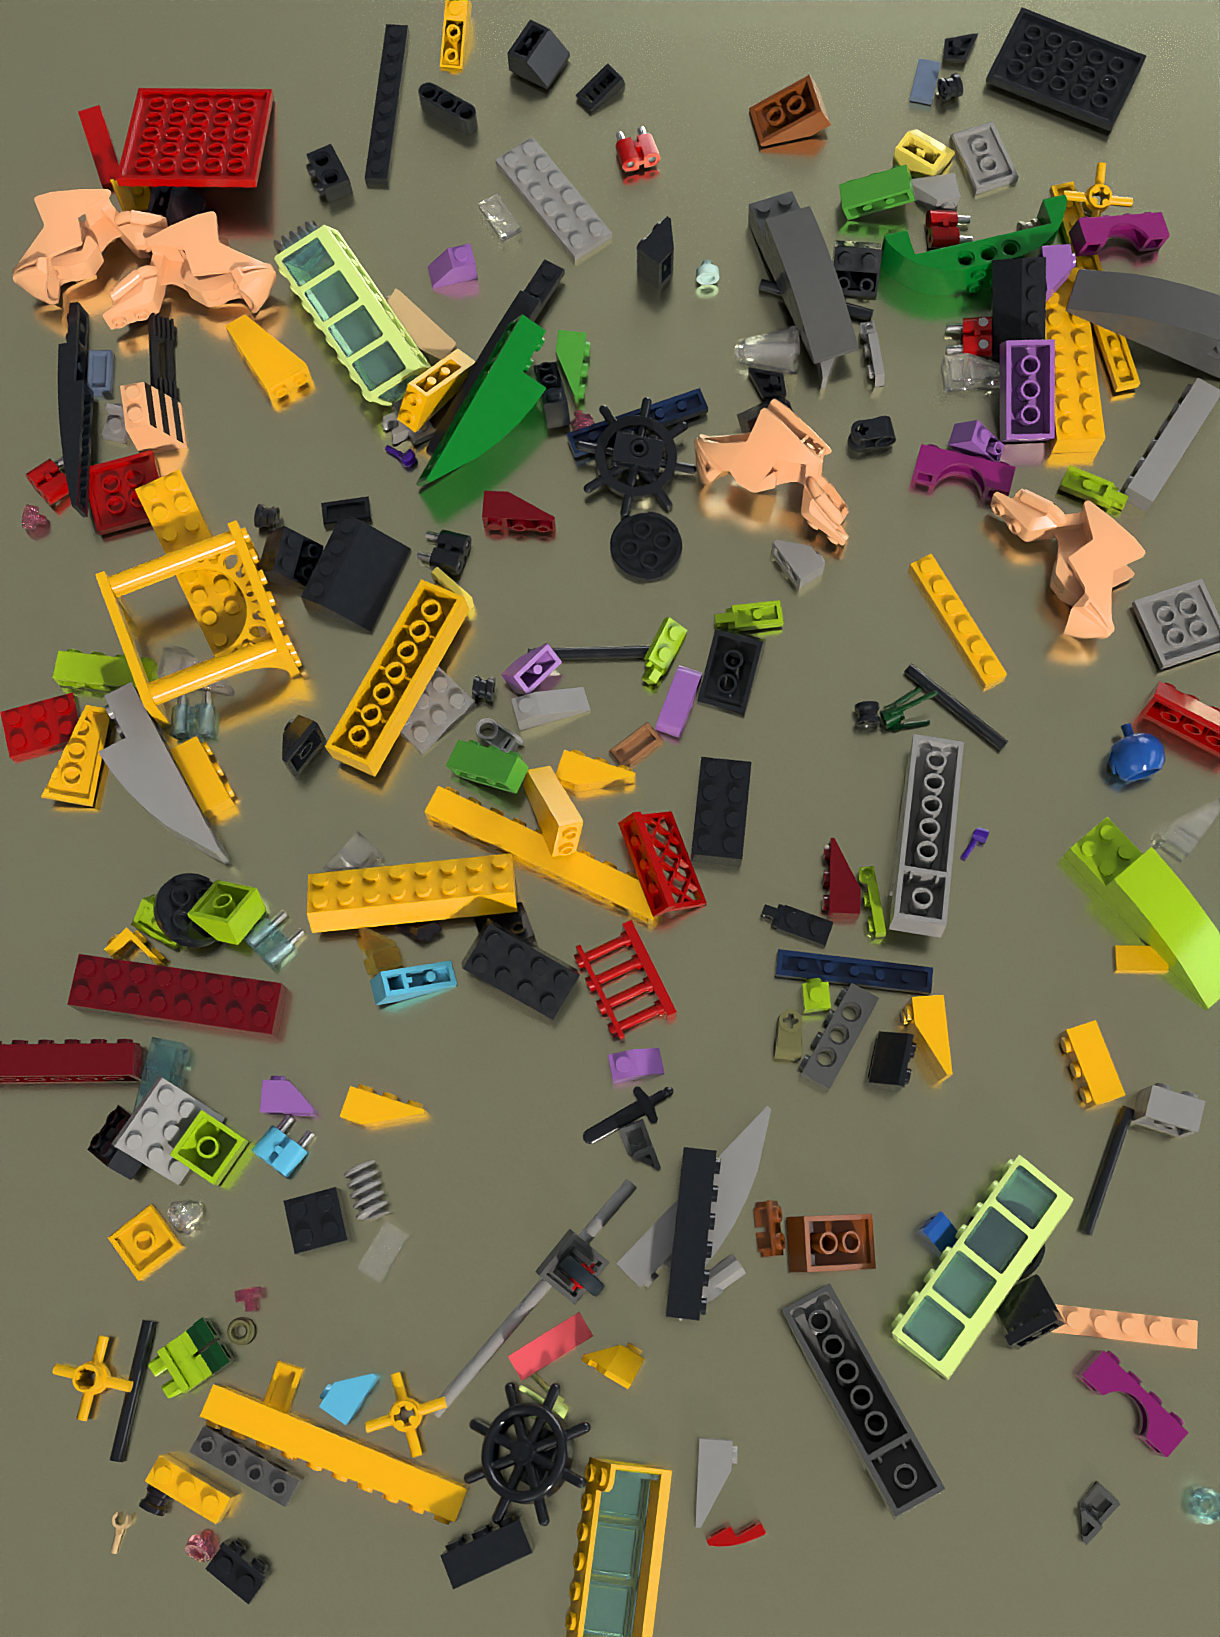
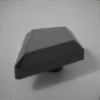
[943,33,978,63]
[748,367,787,400]
[394,920,442,941]

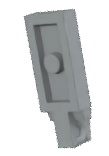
[860,321,885,387]

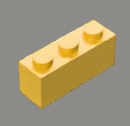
[170,736,235,820]
[1060,1020,1126,1108]
[145,1453,237,1524]

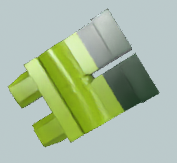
[148,1317,235,1398]

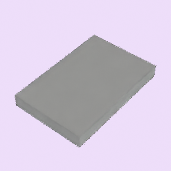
[949,121,1019,195]

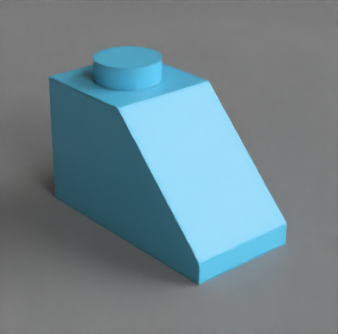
[319,1373,380,1425]

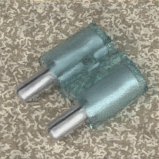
[170,691,215,739]
[243,909,305,970]

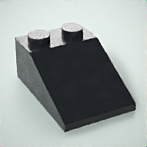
[697,627,766,714]

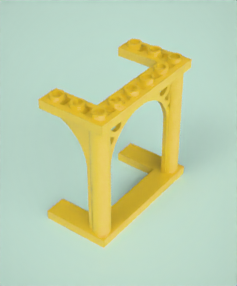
[95,520,302,730]

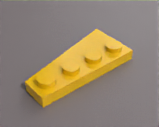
[41,705,110,807]

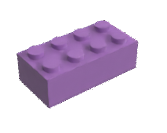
[1000,339,1055,442]

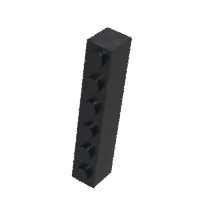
[665,1147,721,1321]

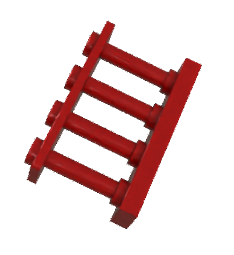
[573,920,677,1043]

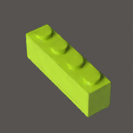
[52,649,161,692]

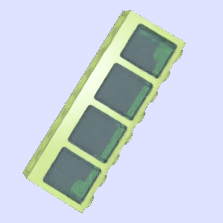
[274,225,431,407]
[891,1155,1073,1380]

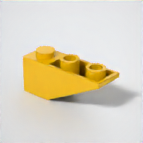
[440,0,472,69]
[555,749,636,792]
[340,1084,428,1127]

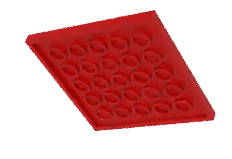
[116,88,274,188]

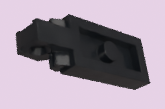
[761,904,834,948]

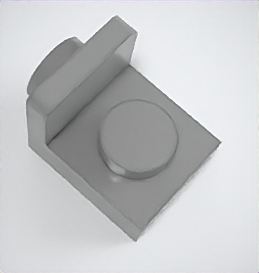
[101,403,129,444]

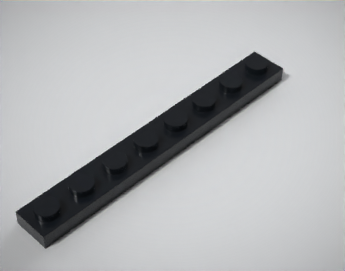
[365,24,409,185]

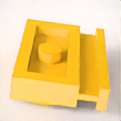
[110,179,151,212]

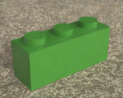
[839,164,915,220]
[446,740,529,794]

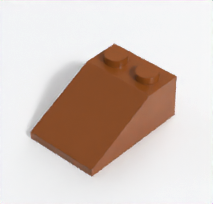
[749,74,831,146]
[787,1214,876,1272]

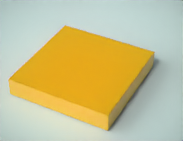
[108,1204,184,1281]

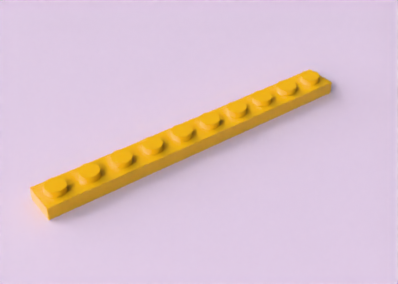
[1049,181,1140,392]

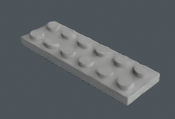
[496,136,612,261]

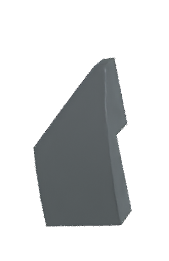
[618,1119,661,1170]
[1080,1481,1120,1545]

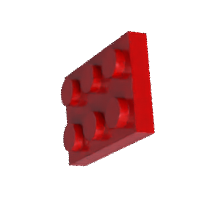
[0,692,80,760]

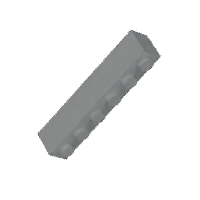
[1122,378,1220,512]

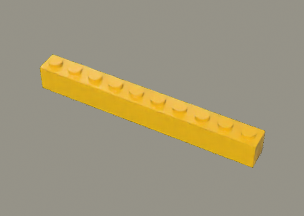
[424,786,657,926]
[199,1383,470,1525]

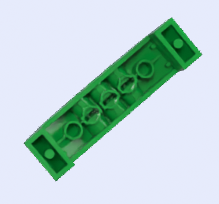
[880,195,1067,296]

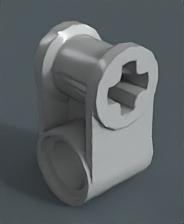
[476,718,524,753]

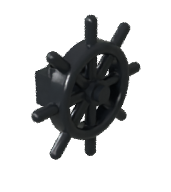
[575,397,697,518]
[464,1382,591,1527]

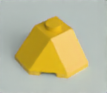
[581,1343,645,1389]

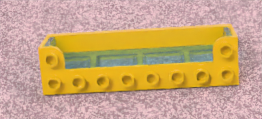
[565,1457,672,1637]

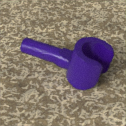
[385,445,418,467]
[961,827,989,859]

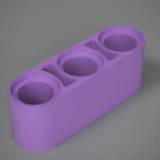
[655,665,703,738]

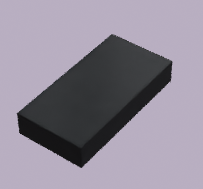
[321,496,372,528]

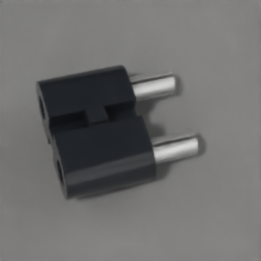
[417,529,472,575]

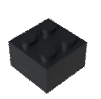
[283,1187,352,1255]

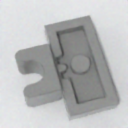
[382,399,436,445]

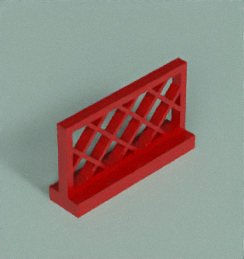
[618,811,707,917]

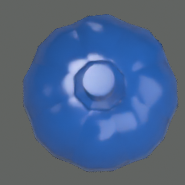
[1109,723,1165,782]

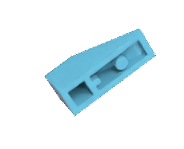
[370,960,457,1005]

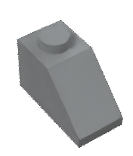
[912,173,961,210]
[771,540,825,589]

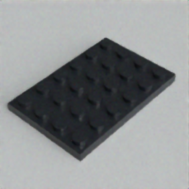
[985,7,1147,131]

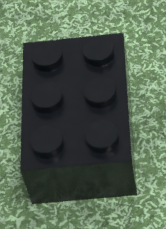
[440,1512,536,1589]

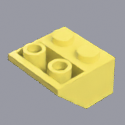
[892,129,955,178]

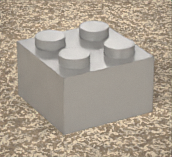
[1131,1083,1206,1138]

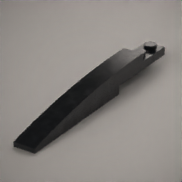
[426,259,565,455]
[58,301,94,518]

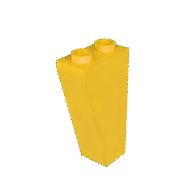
[225,315,312,401]
[397,349,476,433]
[523,766,583,857]

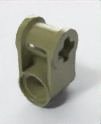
[773,1009,802,1061]

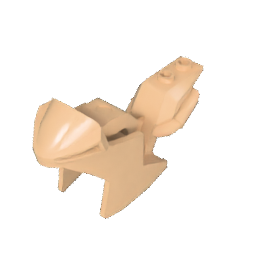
[12,189,185,305]
[103,211,277,330]
[694,399,849,546]
[990,489,1145,639]

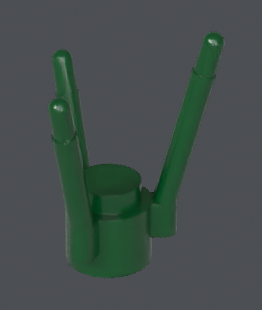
[879,687,938,731]

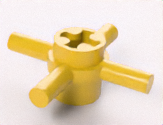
[1062,162,1133,217]
[53,1335,133,1421]
[365,1372,447,1458]

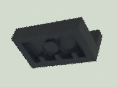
[205,1539,271,1604]

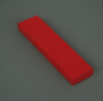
[78,105,120,189]

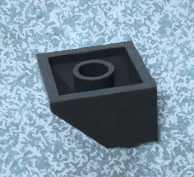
[282,715,326,777]

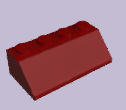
[1140,681,1220,755]

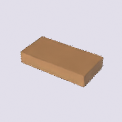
[609,722,663,768]

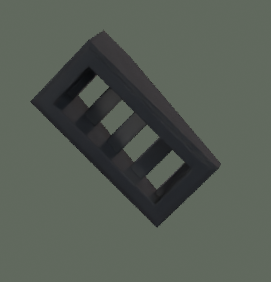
[576,63,625,112]

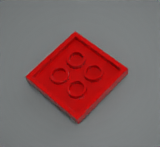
[89,450,160,535]

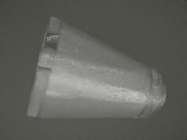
[734,326,800,375]

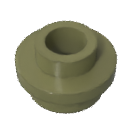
[227,1317,255,1345]

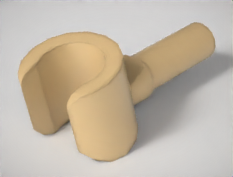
[110,1512,132,1554]

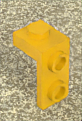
[104,927,166,966]

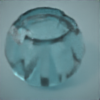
[1188,1487,1220,1525]

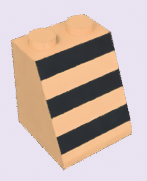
[120,382,188,453]

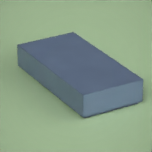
[909,58,941,105]
[87,350,114,396]

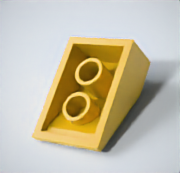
[901,995,953,1082]

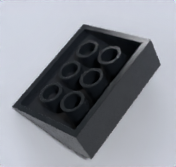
[301,513,411,634]

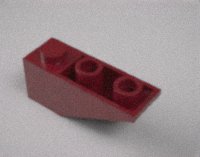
[482,491,556,532]
[822,838,861,919]

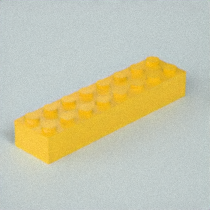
[1045,267,1105,454]
[135,469,261,657]
[325,579,469,777]
[307,853,517,933]

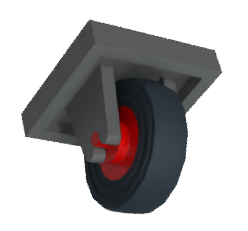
[535,1229,609,1304]

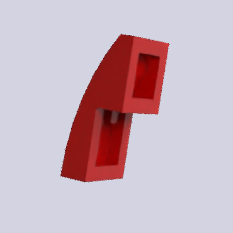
[705,1520,767,1547]

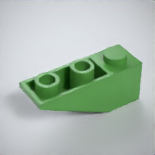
[555,330,591,407]

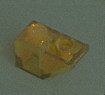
[356,927,405,977]

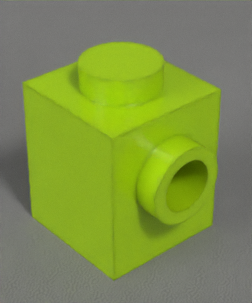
[800,978,831,1015]

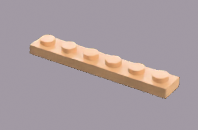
[1051,1304,1198,1349]

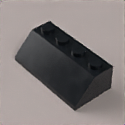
[992,257,1046,358]

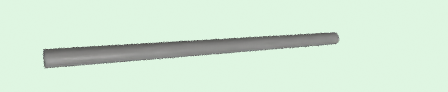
[432,1179,637,1418]

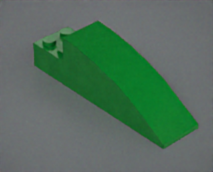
[416,314,546,487]

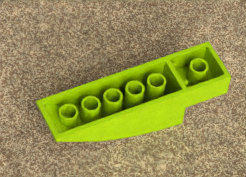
[1063,817,1220,1009]

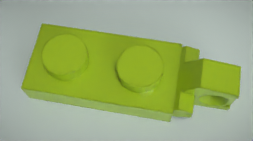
[1059,465,1129,510]
[714,600,784,632]
[641,617,687,684]
[859,866,886,939]

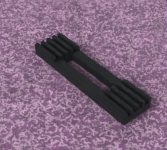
[148,313,177,401]

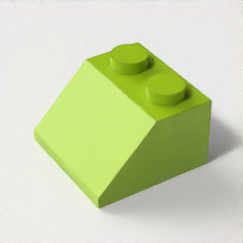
[187,879,266,945]
[170,1110,249,1186]

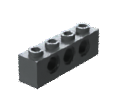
[799,983,879,1092]
[189,1425,305,1507]

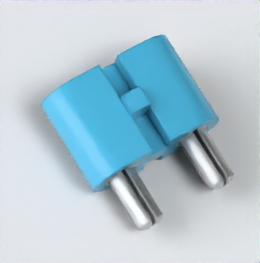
[251,1115,314,1178]

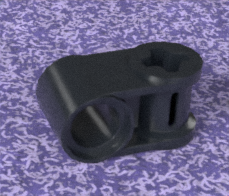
[848,416,896,451]

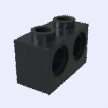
[306,144,353,203]

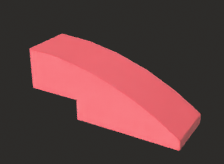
[508,1312,593,1381]

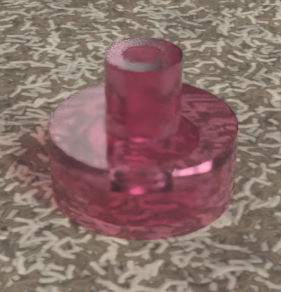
[570,410,595,431]
[22,504,46,530]
[234,1286,263,1312]
[184,1531,215,1562]

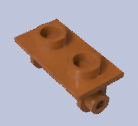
[753,1200,786,1257]

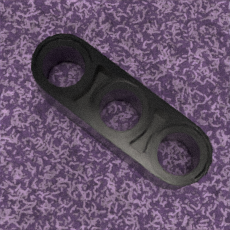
[418,82,478,135]

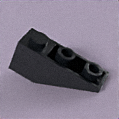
[533,361,571,429]

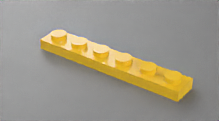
[909,554,1007,688]

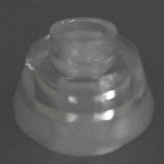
[168,1199,203,1235]

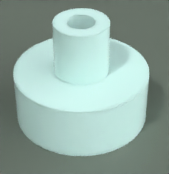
[696,260,719,285]

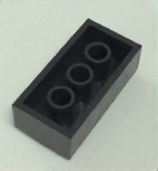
[691,757,752,867]
[461,918,580,1020]

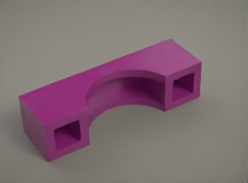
[1069,212,1170,256]
[911,444,1016,500]
[1076,1350,1189,1458]

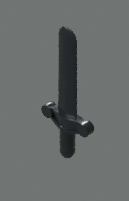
[583,1086,674,1144]

